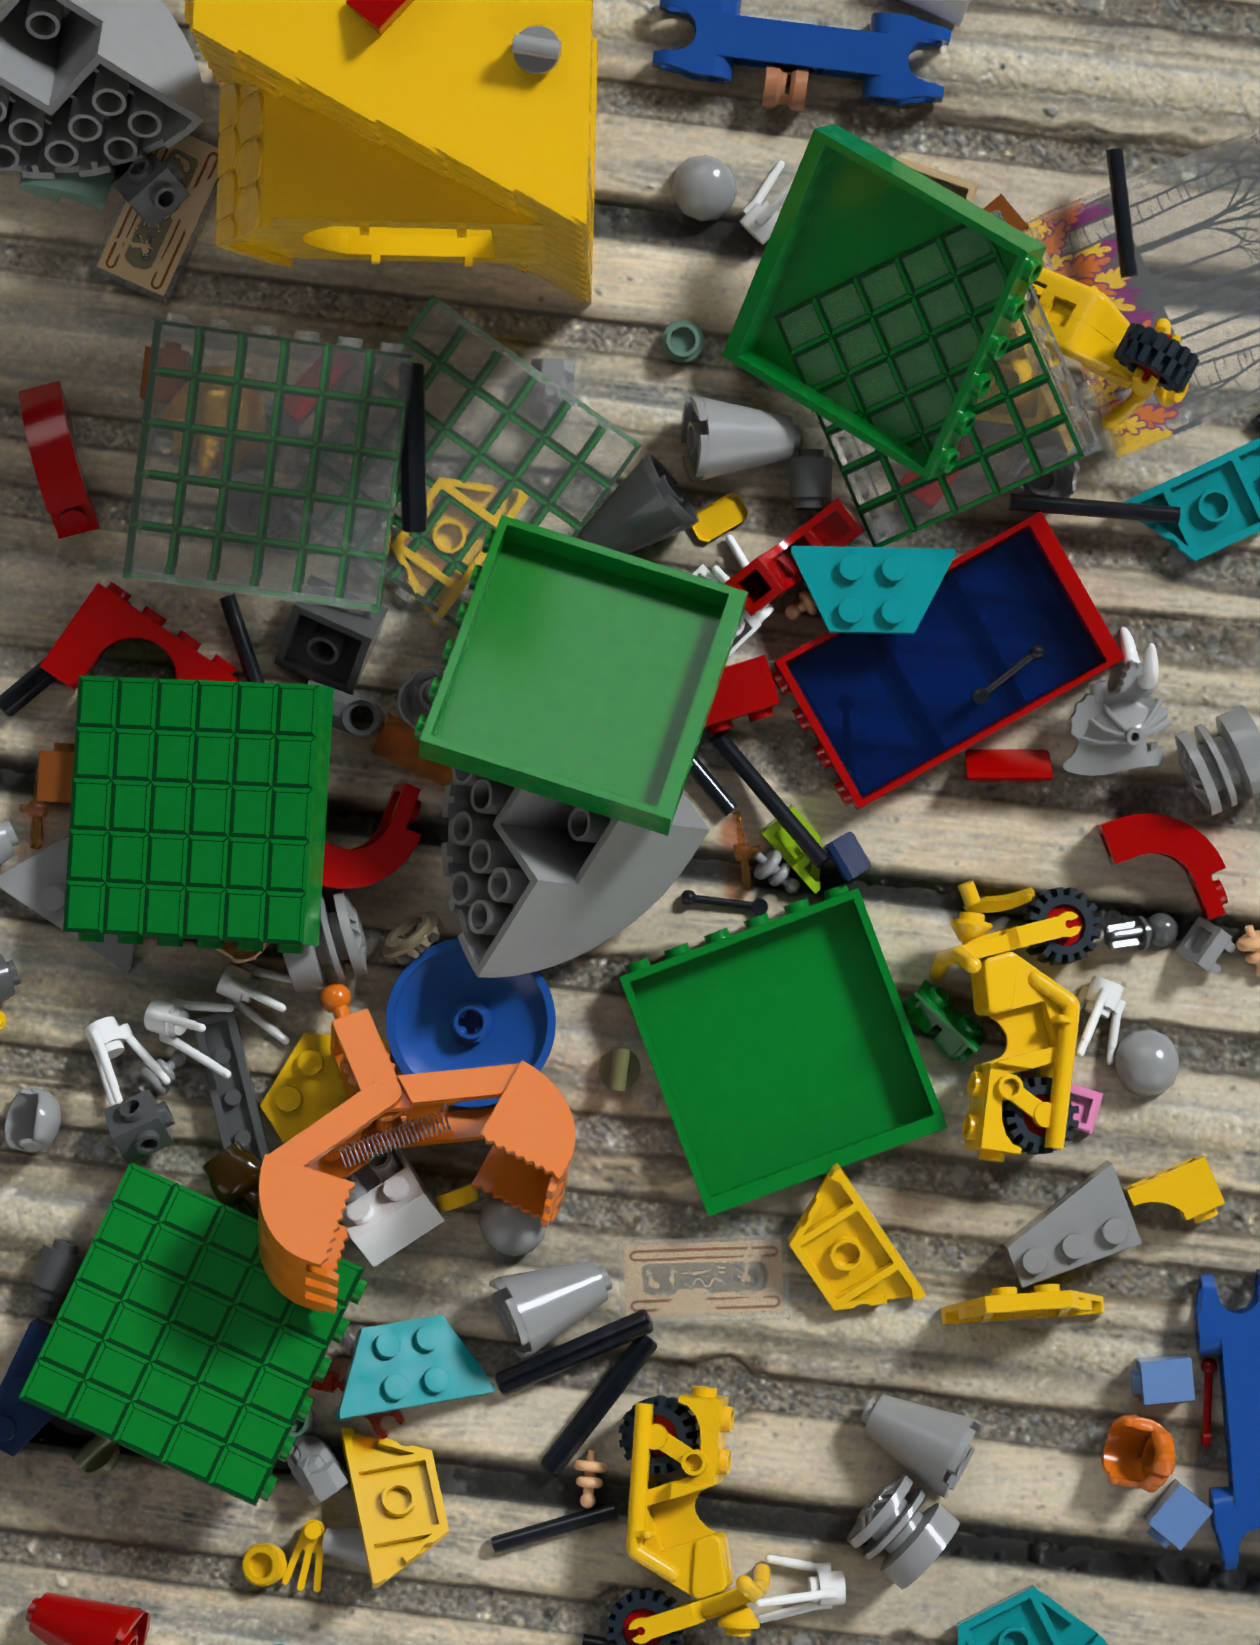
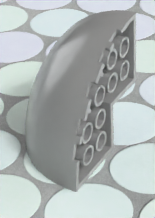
[0,0,205,179]
[441,768,710,978]

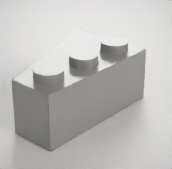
[1003,1160,1142,1288]

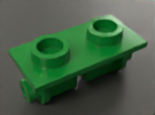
[902,979,987,1064]

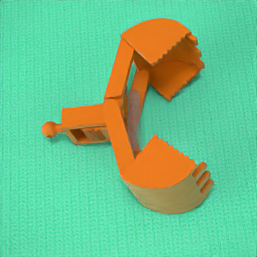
[258,982,576,1314]

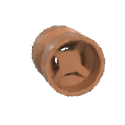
[762,64,809,112]

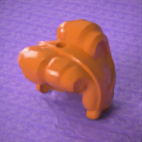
[1101,1414,1176,1493]

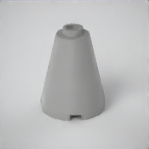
[681,396,801,481]
[489,1261,612,1359]
[861,1394,984,1499]

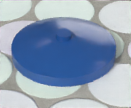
[386,938,556,1107]

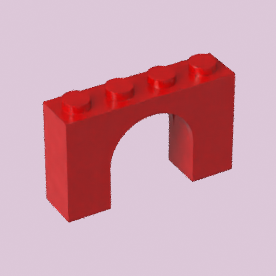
[39,581,240,691]

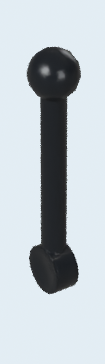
[971,644,1045,705]
[680,890,768,915]

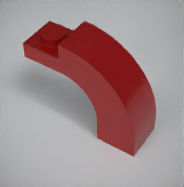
[19,380,100,539]
[725,496,866,616]
[322,783,421,889]
[1096,813,1228,920]

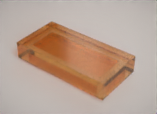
[371,714,453,787]

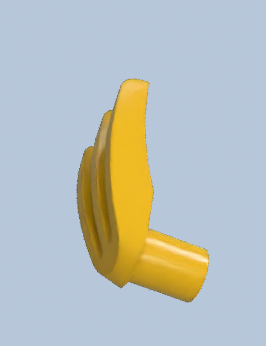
[958,880,1035,913]
[282,1519,325,1592]

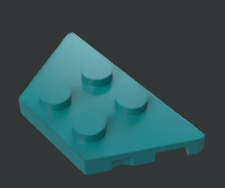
[1124,438,1260,563]
[791,546,956,635]
[335,1315,495,1421]
[957,1584,1107,1645]

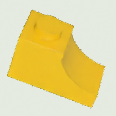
[1123,1154,1226,1224]

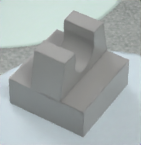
[1175,916,1236,975]

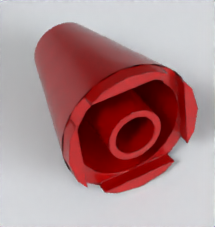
[26,1592,150,1645]

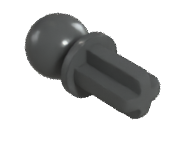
[1103,913,1179,950]

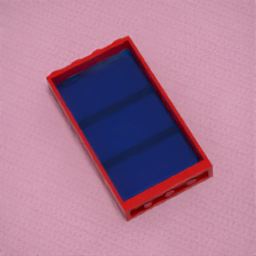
[772,511,1125,810]

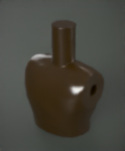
[202,1141,262,1220]

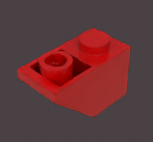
[705,655,780,735]

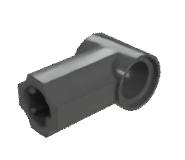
[308,680,385,739]

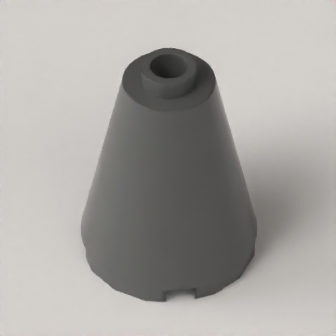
[580,455,699,554]

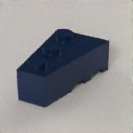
[0,1317,54,1457]

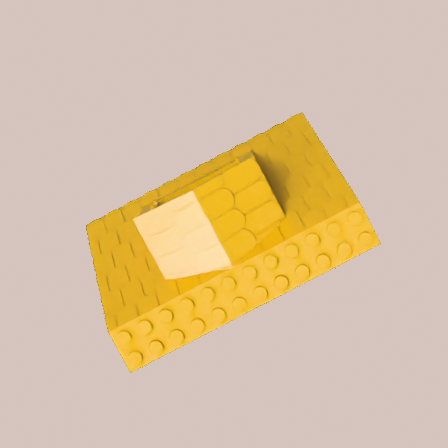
[185,0,598,303]

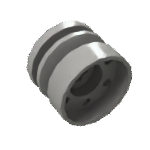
[1175,706,1260,816]
[283,889,368,993]
[847,1473,960,1590]

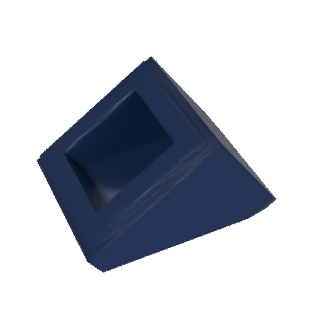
[824,832,871,882]

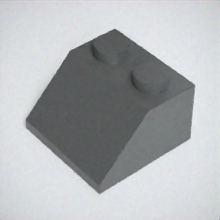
[274,574,388,695]

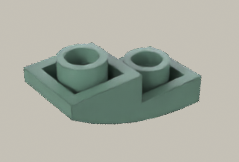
[18,167,116,211]

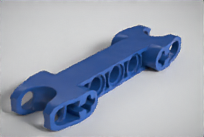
[652,0,951,106]
[1194,1269,1260,1570]

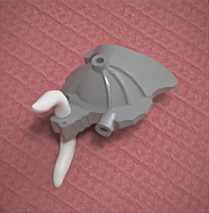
[1062,627,1172,776]

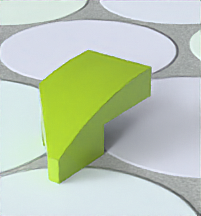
[760,804,823,894]

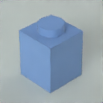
[1130,1353,1195,1405]
[1143,1479,1213,1550]

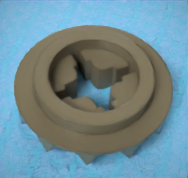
[382,911,444,965]

